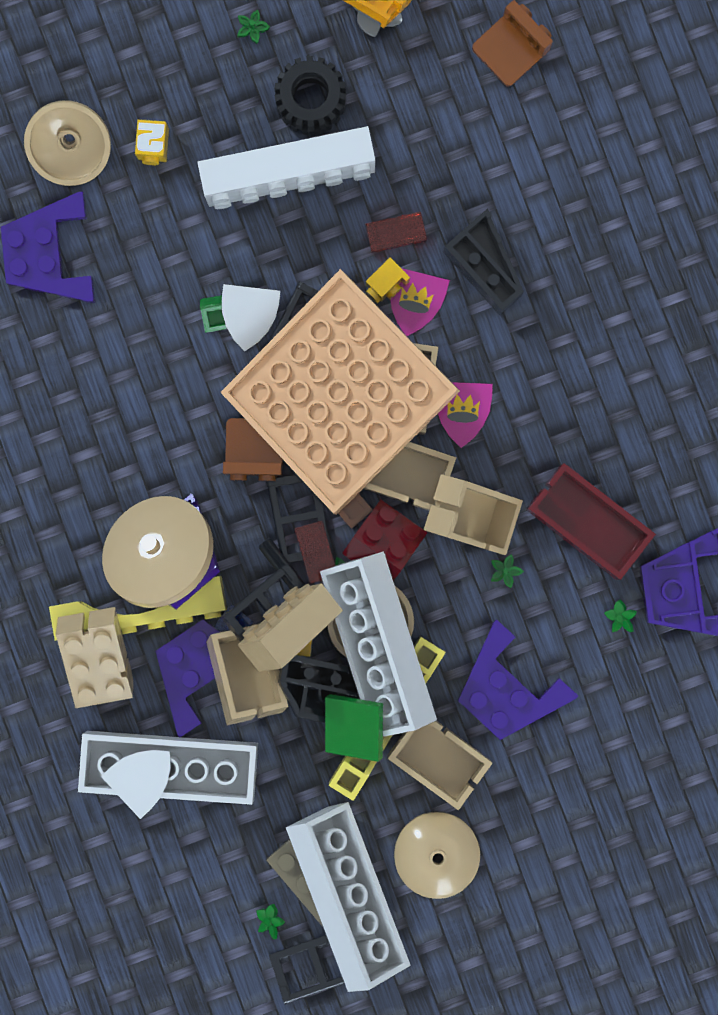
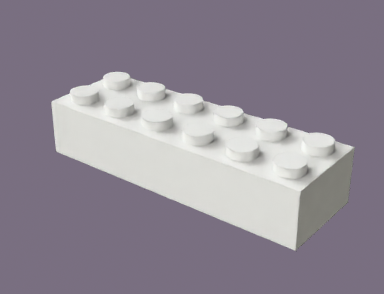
[198,126,375,209]
[320,551,437,737]
[78,731,258,805]
[286,802,411,992]

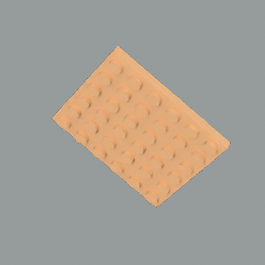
[221,269,460,515]

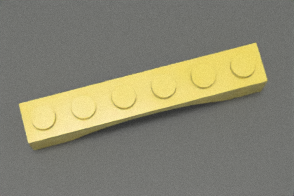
[49,576,227,641]
[329,636,446,801]

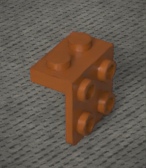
[472,0,553,87]
[223,418,283,481]

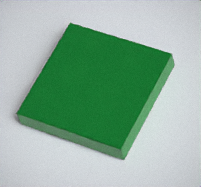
[325,694,383,762]

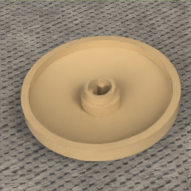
[102,496,213,608]

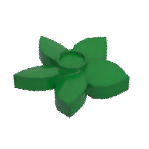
[237,10,270,44]
[491,554,524,589]
[604,600,637,632]
[256,904,285,940]

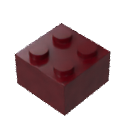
[342,499,428,581]

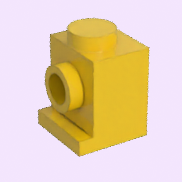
[366,258,410,304]

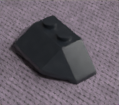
[278,655,360,723]

